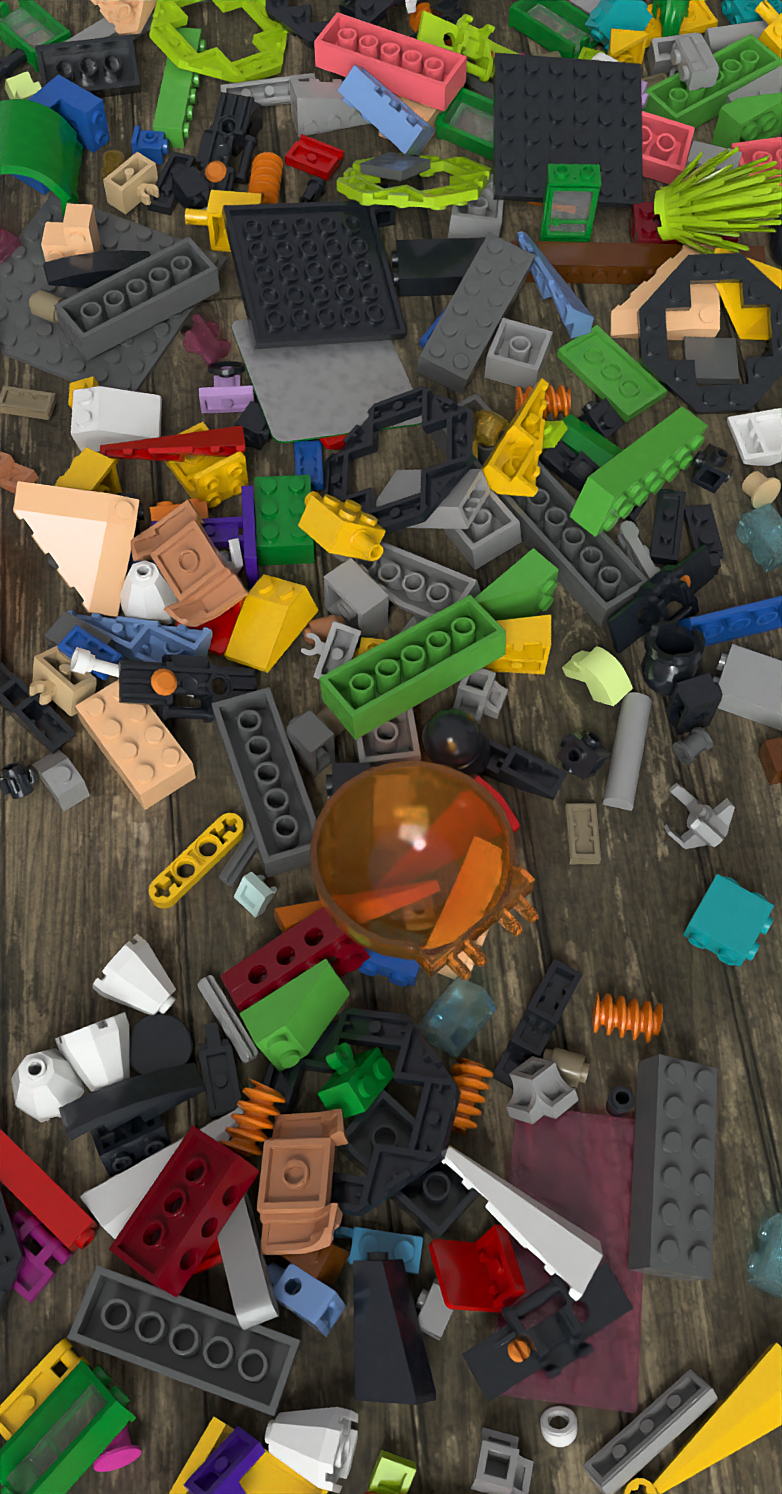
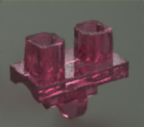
[183,314,230,366]

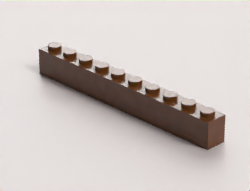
[511,241,766,285]

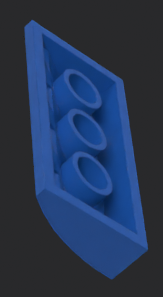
[678,595,782,647]

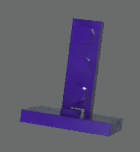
[151,486,259,589]

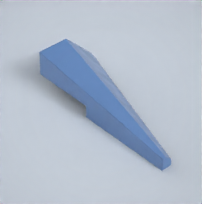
[516,231,594,338]
[68,610,213,663]

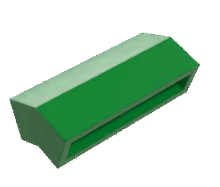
[560,414,623,467]

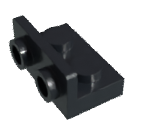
[90,1115,172,1176]

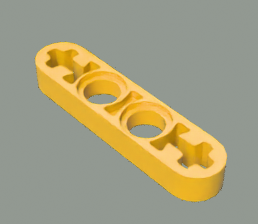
[148,813,245,909]

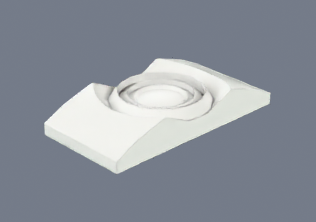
[727,408,782,466]

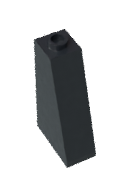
[353,1252,436,1405]

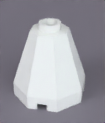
[120,560,179,626]
[93,934,176,1015]
[55,1012,130,1092]
[11,1048,84,1122]
[265,1407,358,1493]

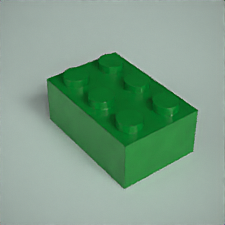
[254,475,315,566]

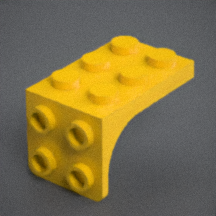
[164,422,249,508]

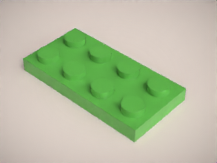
[557,325,667,423]

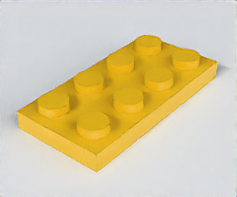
[643,0,718,48]

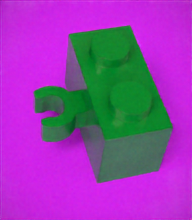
[317,1042,394,1119]

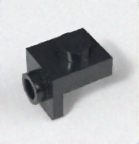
[577,398,624,439]

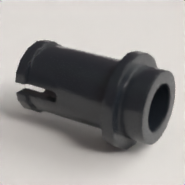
[299,177,326,203]
[606,1086,635,1118]

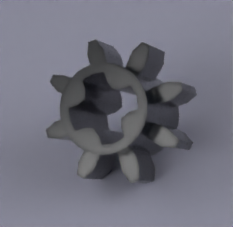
[0,761,38,799]

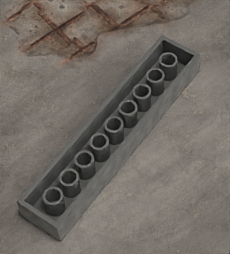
[431,393,648,628]

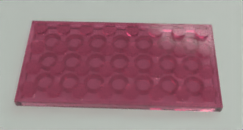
[496,1111,643,1414]

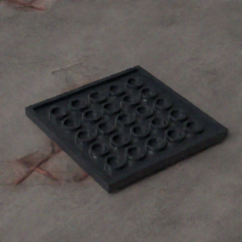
[493,53,643,209]
[222,201,407,349]

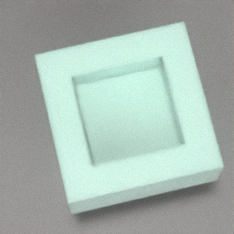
[234,872,277,918]

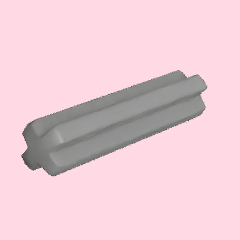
[198,975,259,1063]

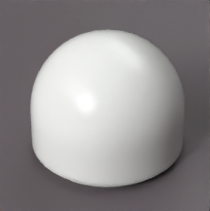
[540,1406,578,1447]

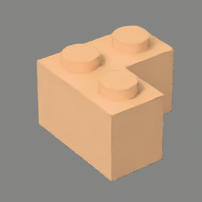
[41,203,101,262]

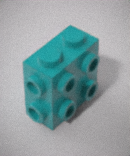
[585,0,653,53]
[721,0,782,25]
[683,874,774,967]

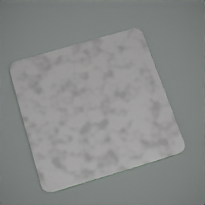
[232,319,422,443]

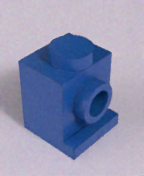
[131,126,170,165]

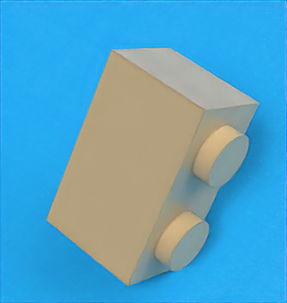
[103,152,159,214]
[29,646,97,716]

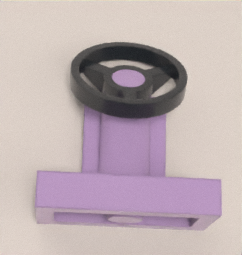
[199,361,254,413]

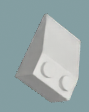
[71,386,162,452]

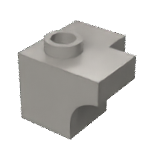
[453,668,508,724]
[506,1056,578,1124]
[471,1428,534,1494]

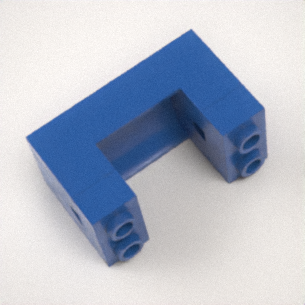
[11,74,110,195]

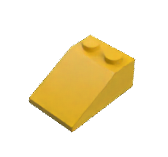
[224,574,319,673]

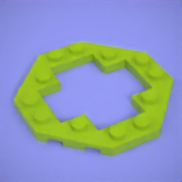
[149,0,287,83]
[337,153,492,210]

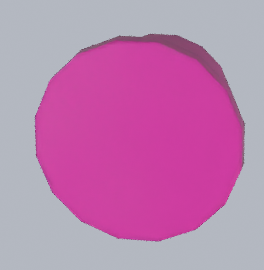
[93,1425,142,1472]

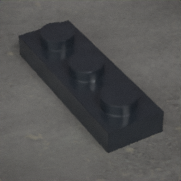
[147,151,196,216]
[650,488,686,565]

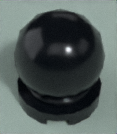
[641,621,706,696]
[422,708,492,782]

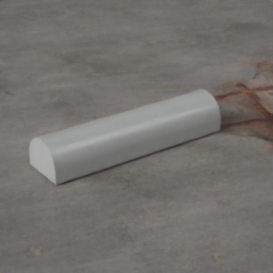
[704,20,768,53]
[220,73,315,107]
[602,692,652,811]
[582,1369,718,1494]

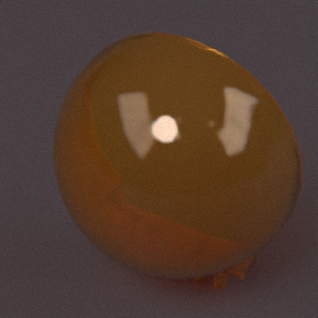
[310,761,539,981]

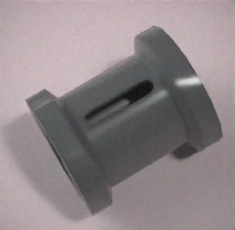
[672,727,713,765]

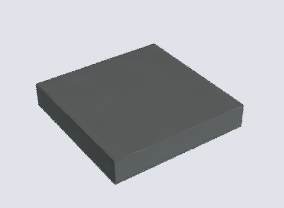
[360,152,430,181]
[682,336,739,385]

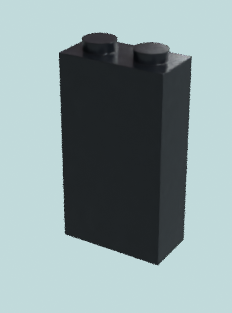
[391,237,486,297]

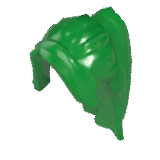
[651,0,691,37]

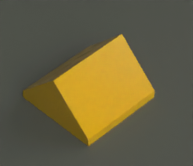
[607,28,648,68]

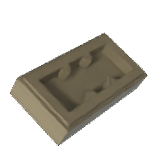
[0,386,57,420]
[564,803,601,865]

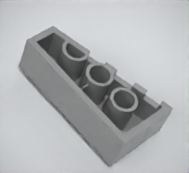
[289,78,370,137]

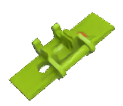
[417,11,519,83]

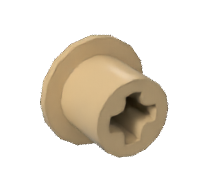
[742,471,781,509]

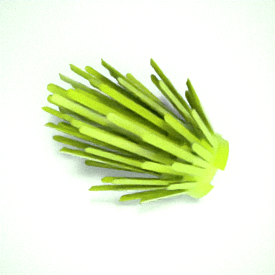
[654,147,782,254]

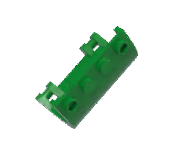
[0,99,83,216]

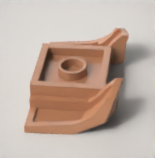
[130,499,249,627]
[257,1109,348,1255]

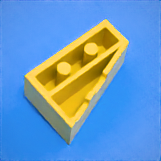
[483,615,551,674]

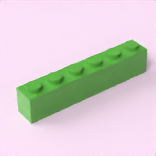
[153,27,207,148]

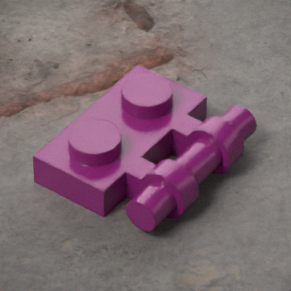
[13,1209,73,1304]

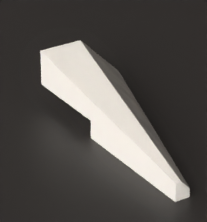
[80,1107,243,1239]
[441,1145,603,1301]

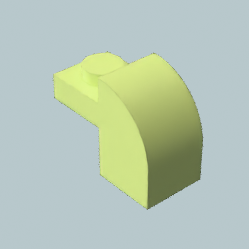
[5,71,42,100]
[562,646,633,706]

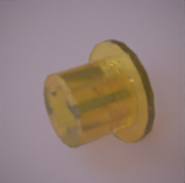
[100,150,125,180]
[475,409,509,446]

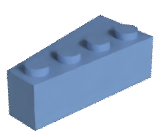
[337,65,436,155]

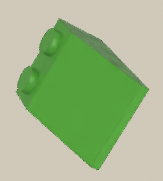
[711,92,782,149]
[474,548,559,621]
[240,959,350,1072]

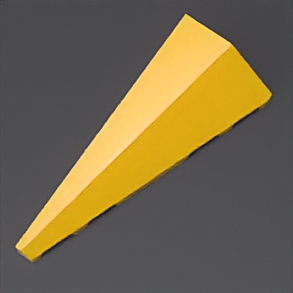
[481,378,549,497]
[651,1343,782,1494]

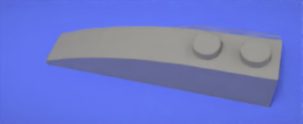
[321,541,481,619]

